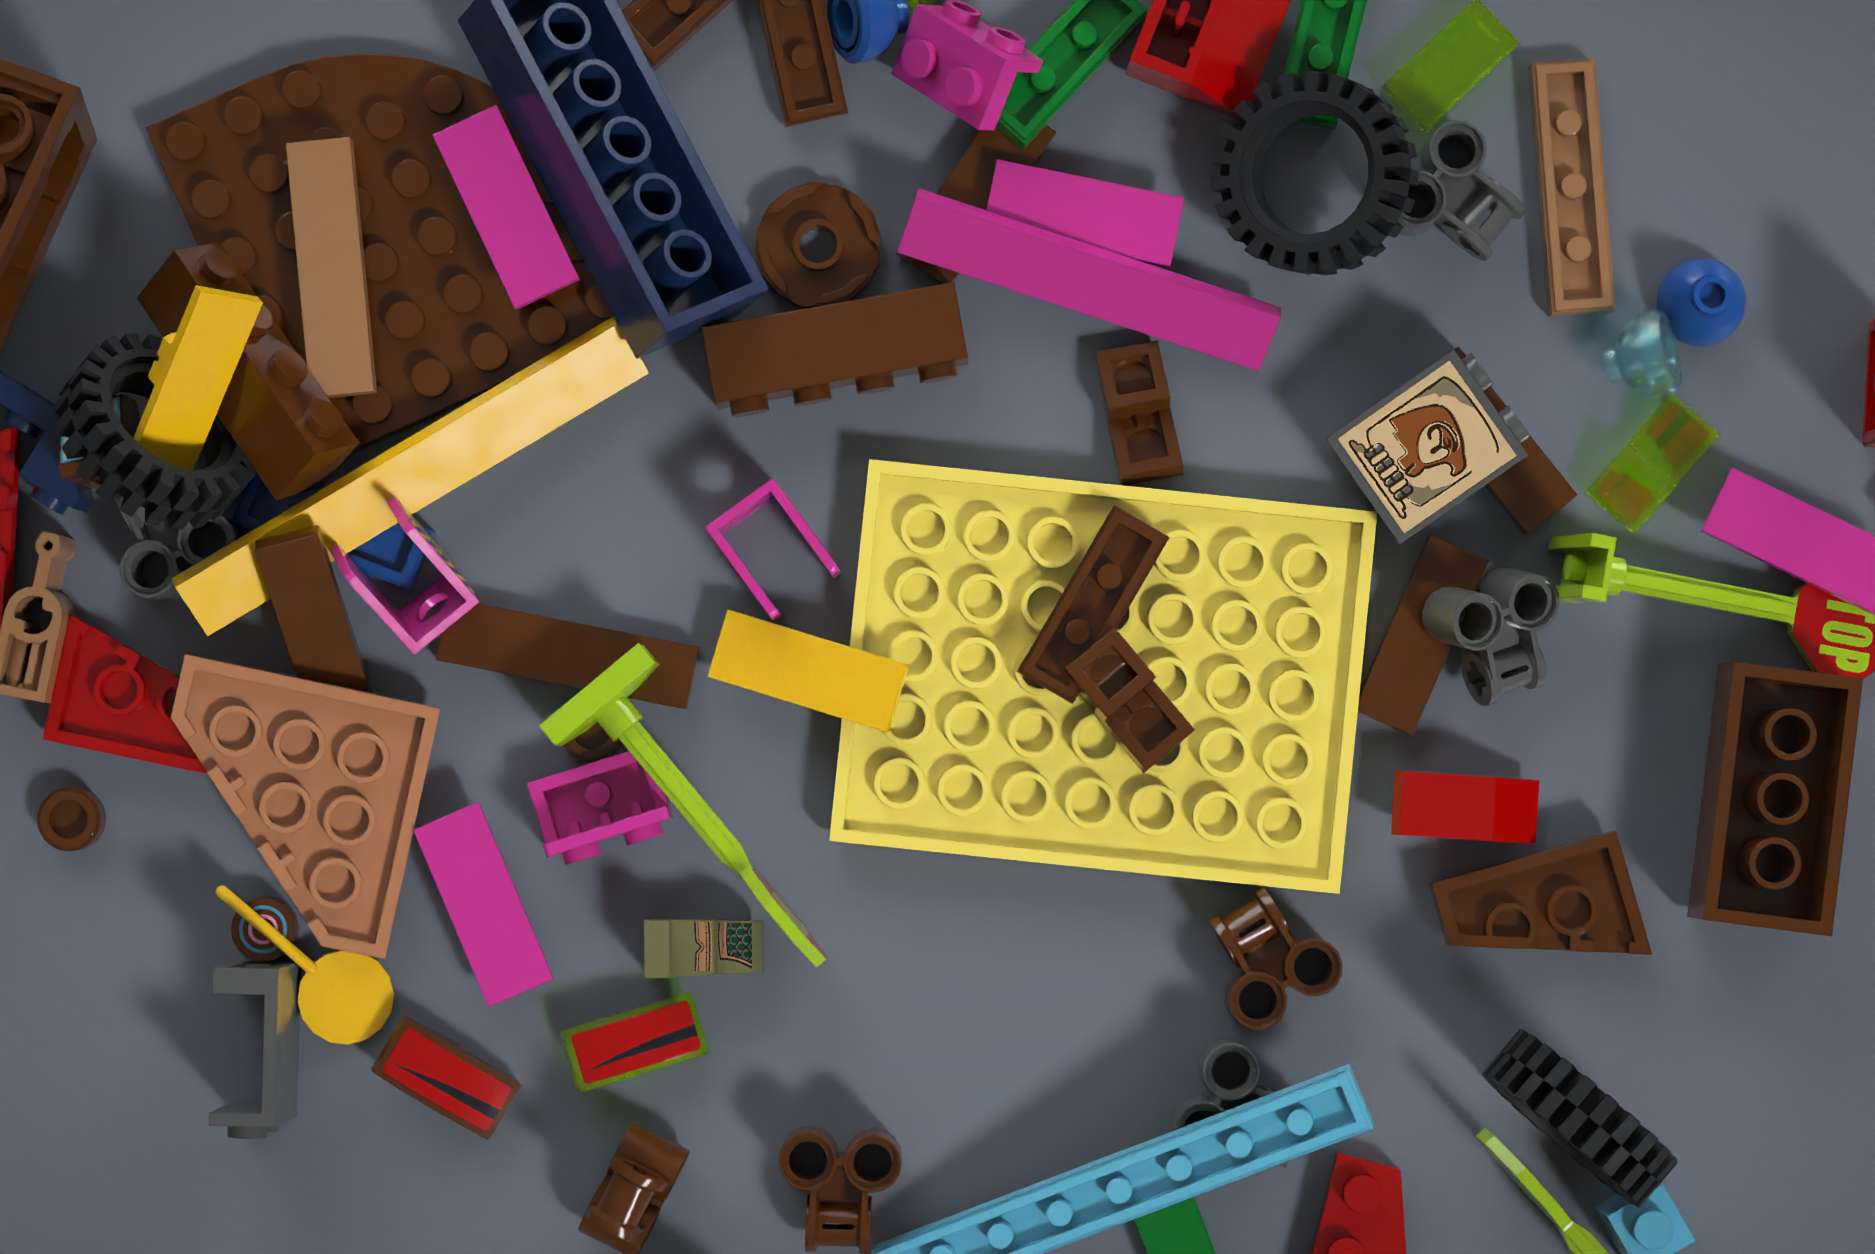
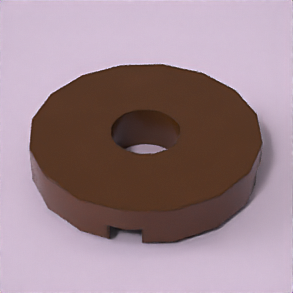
[755,182,882,308]

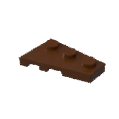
[1428,831,1652,955]

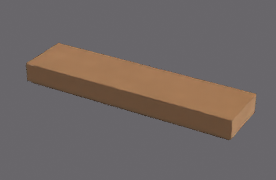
[1529,58,1615,317]
[286,137,377,398]

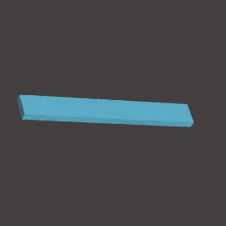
[871,1064,1374,1254]

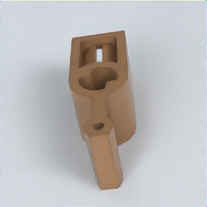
[0,532,77,703]

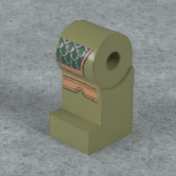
[644,918,764,978]

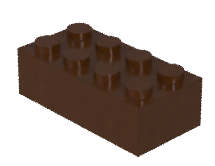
[1687,662,1863,936]

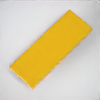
[133,285,263,470]
[707,609,909,732]

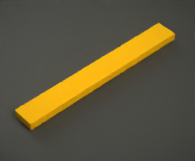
[171,316,649,636]

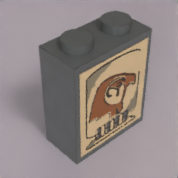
[1326,349,1531,544]

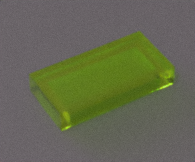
[1382,0,1520,133]

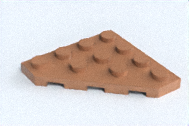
[171,653,440,959]

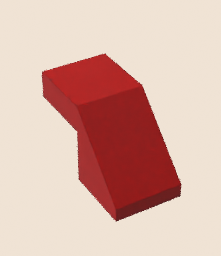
[1391,770,1540,844]

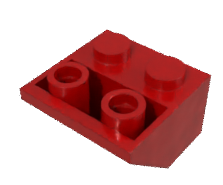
[1126,0,1290,119]

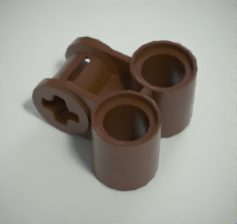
[1208,886,1342,1030]
[578,1122,690,1254]
[779,1126,902,1254]

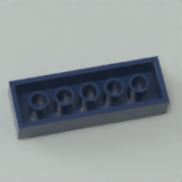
[457,0,769,359]

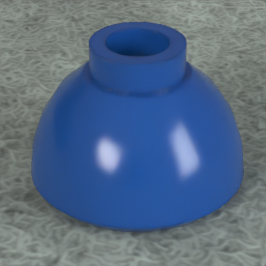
[827,0,909,64]
[1657,258,1746,347]

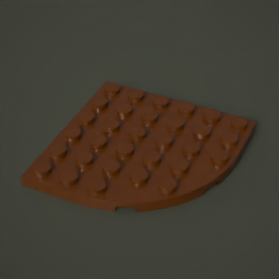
[145,53,613,454]

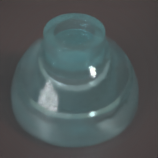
[1603,308,1682,396]

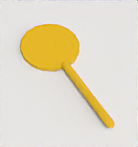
[215,885,394,1045]

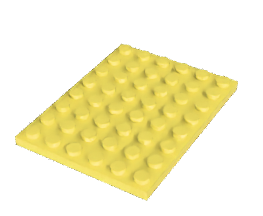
[829,459,1377,894]

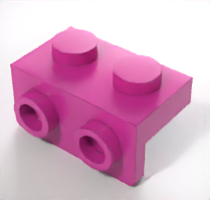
[891,0,1043,130]
[527,751,674,865]

